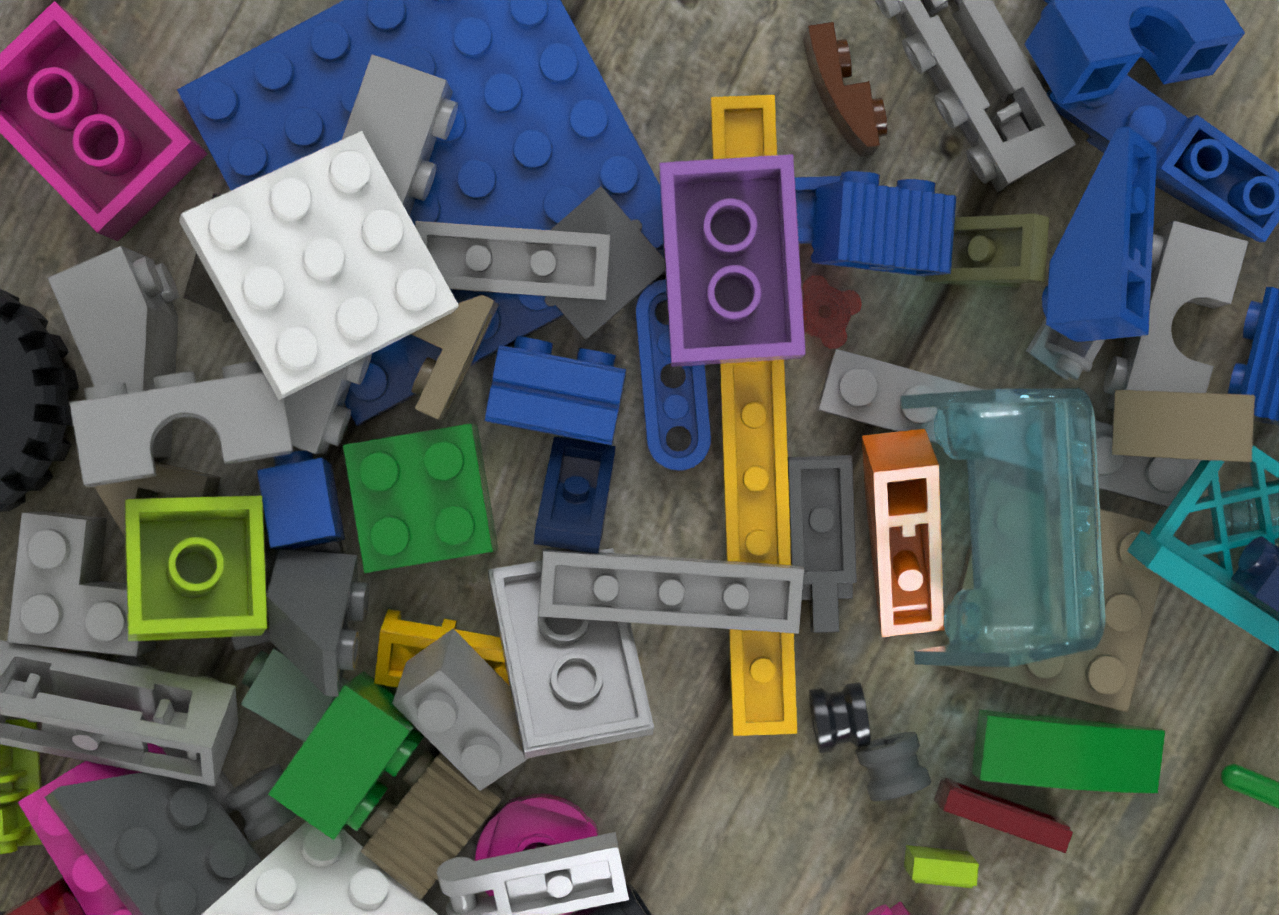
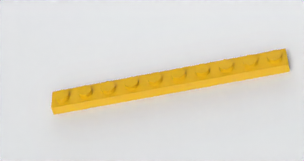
[710,95,797,736]

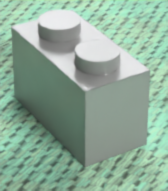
[392,628,528,791]

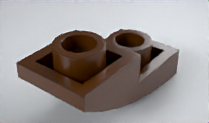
[803,22,888,157]

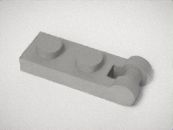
[437,832,629,915]

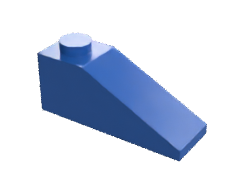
[1042,126,1157,342]

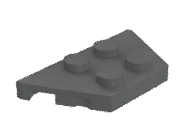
[44,772,262,915]

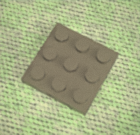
[939,481,1162,712]

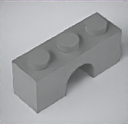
[1103,221,1249,411]
[70,361,293,487]

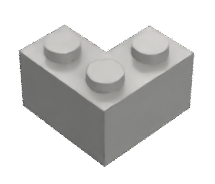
[7,511,157,657]

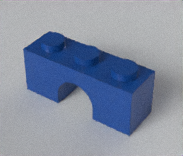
[1024,0,1245,105]

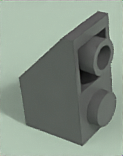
[267,549,369,697]

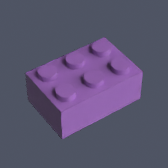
[659,154,806,367]

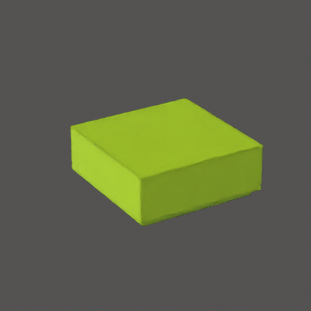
[904,845,979,888]

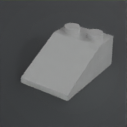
[48,246,179,462]

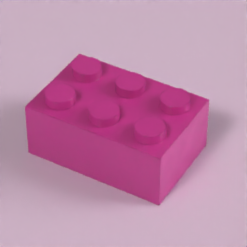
[0,1,208,242]

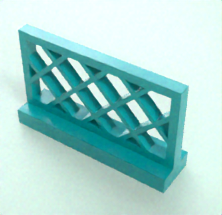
[1127,445,1279,652]

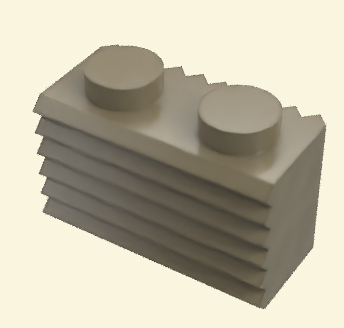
[360,749,505,900]

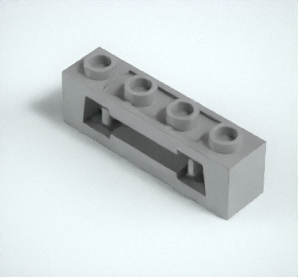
[875,0,1076,192]
[0,640,238,786]

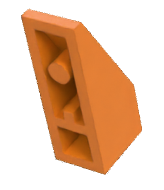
[862,429,944,637]

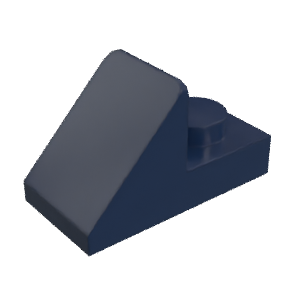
[534,437,616,554]

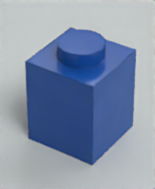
[257,450,345,550]

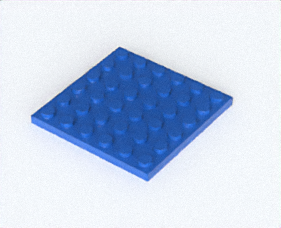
[177,0,665,426]

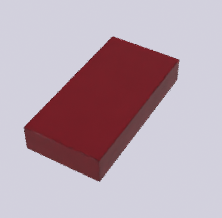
[934,778,1073,853]

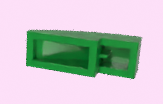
[971,709,1165,793]

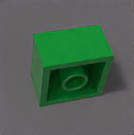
[343,423,498,573]
[268,671,424,840]

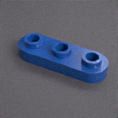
[636,279,711,471]

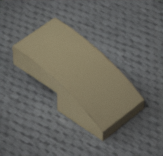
[1112,390,1255,462]

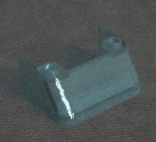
[901,388,1105,667]

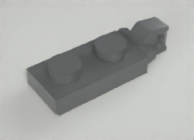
[788,455,857,633]

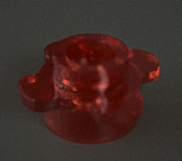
[802,275,862,349]

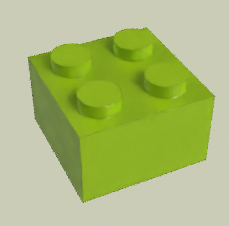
[125,495,267,642]

